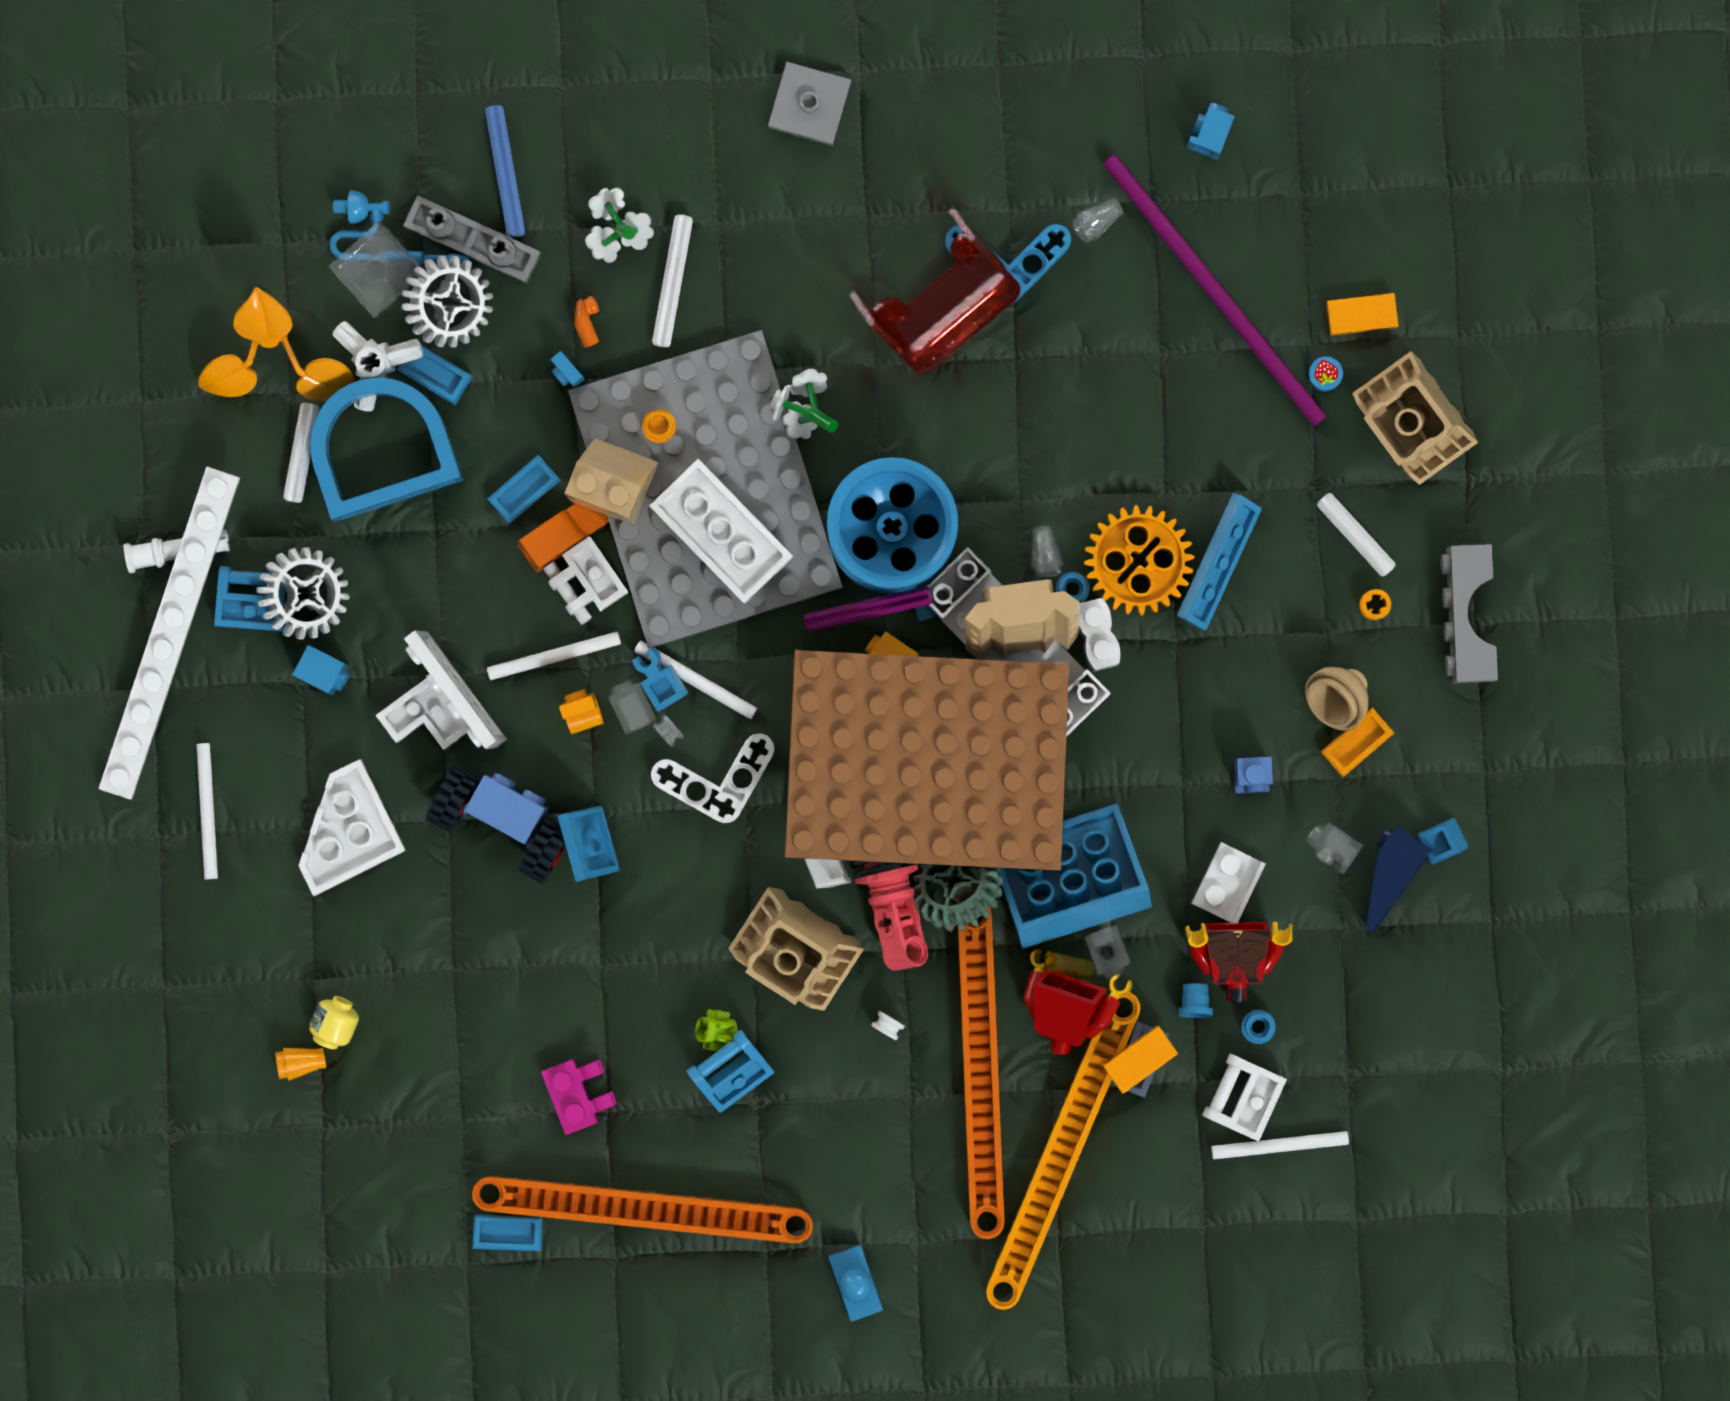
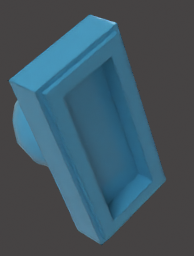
[828,1244,883,1322]

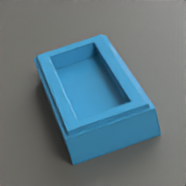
[397,345,473,406]
[487,455,561,525]
[473,1214,543,1251]

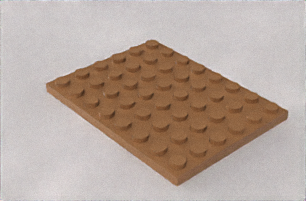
[785,650,1069,871]

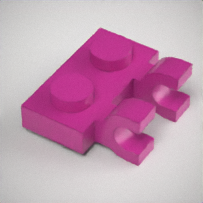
[541,1059,618,1135]

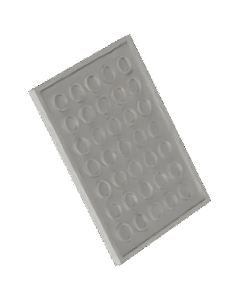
[568,330,843,648]

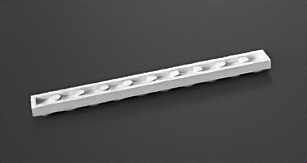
[98,467,240,800]

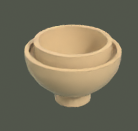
[1305,667,1368,731]

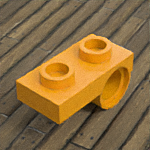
[559,689,604,735]

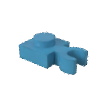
[632,647,688,712]

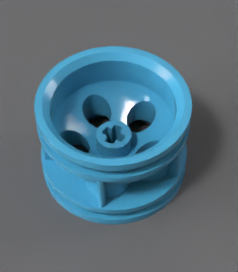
[827,457,958,594]

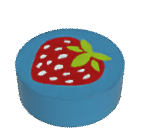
[1308,357,1343,392]

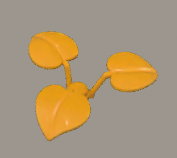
[198,287,358,401]

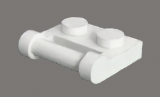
[1202,1053,1287,1142]

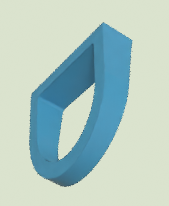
[310,378,464,522]

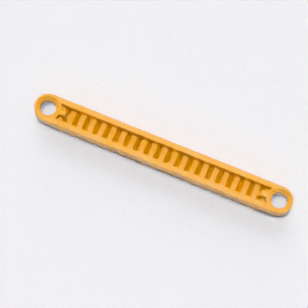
[986,990,1140,1310]

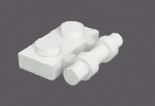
[543,536,629,625]

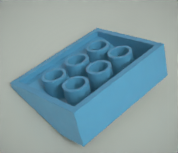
[999,804,1152,949]

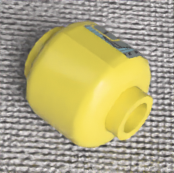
[309,996,359,1050]

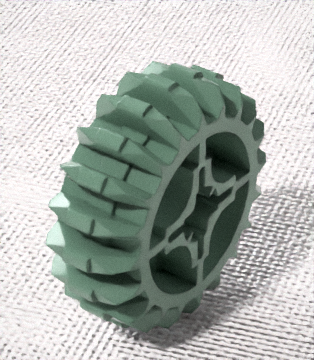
[912,864,1003,932]

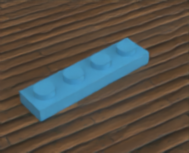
[1177,493,1262,631]

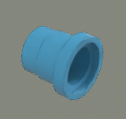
[1179,983,1213,1018]

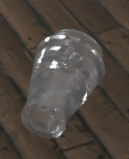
[1072,198,1123,243]
[1031,526,1064,578]

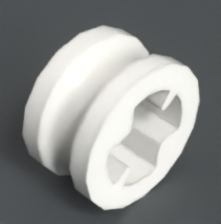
[871,1011,905,1041]

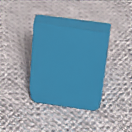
[1417,817,1468,865]

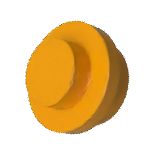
[642,409,676,444]

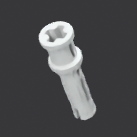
[123,529,230,574]

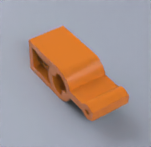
[517,504,609,573]

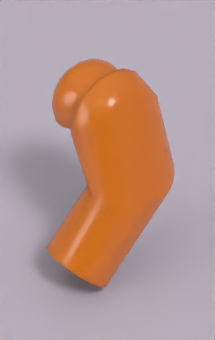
[574,296,599,348]

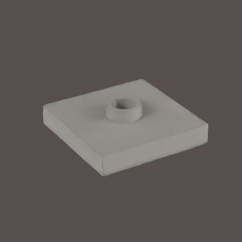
[768,61,851,146]

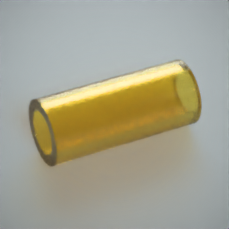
[1044,952,1094,980]

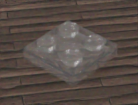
[329,221,420,318]

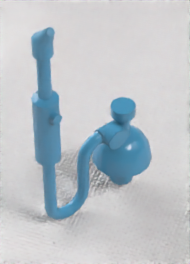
[330,190,469,265]

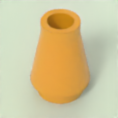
[275,1048,326,1081]

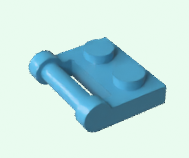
[214,566,289,632]
[686,1030,775,1113]

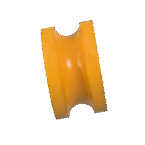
[1359,589,1392,620]

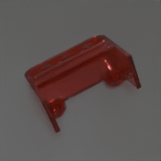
[849,207,1021,373]

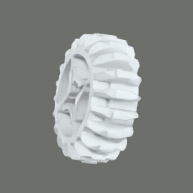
[401,255,493,347]
[256,547,350,640]

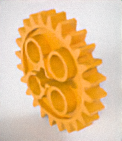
[1083,505,1194,616]

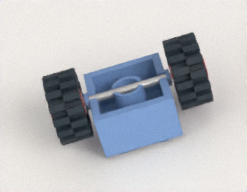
[426,766,566,884]

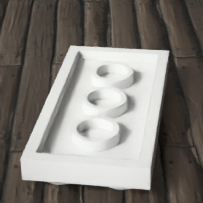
[649,459,793,604]
[404,630,507,749]

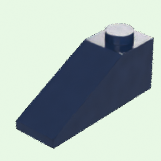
[1366,825,1433,933]

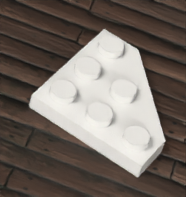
[298,759,407,896]

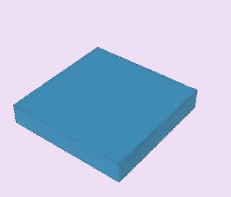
[557,806,620,882]

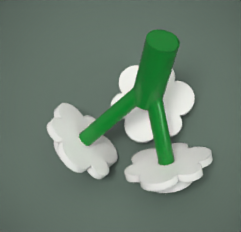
[585,188,654,263]
[770,369,838,439]

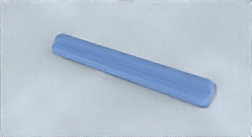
[485,105,525,238]

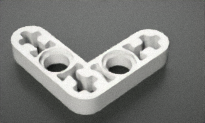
[651,733,774,823]

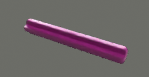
[804,587,932,632]

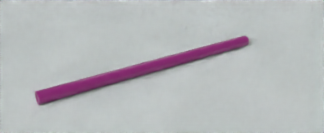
[1103,154,1327,427]

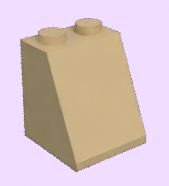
[564,438,659,526]

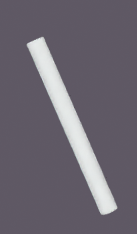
[487,631,621,680]
[634,640,758,720]
[196,743,218,880]
[1211,1131,1349,1160]

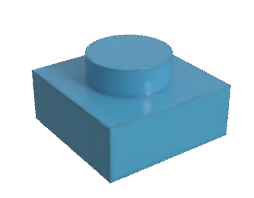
[550,351,585,388]

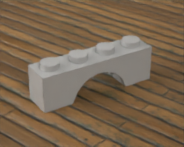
[1441,544,1498,684]

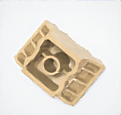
[1352,351,1478,485]
[965,579,1080,660]
[728,887,864,1011]

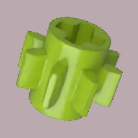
[695,1009,738,1051]

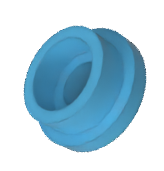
[1056,572,1090,603]
[1241,1010,1276,1044]

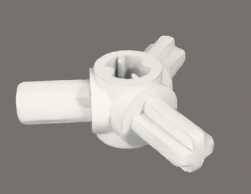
[332,321,423,411]

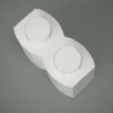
[1079,598,1120,672]

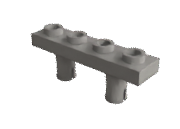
[403,195,541,284]

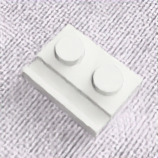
[1191,842,1266,923]

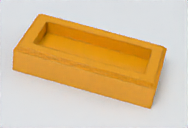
[1326,293,1399,336]
[1320,707,1394,777]
[1102,1025,1178,1094]

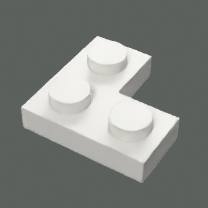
[376,678,470,750]

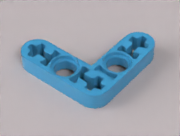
[945,224,1071,305]

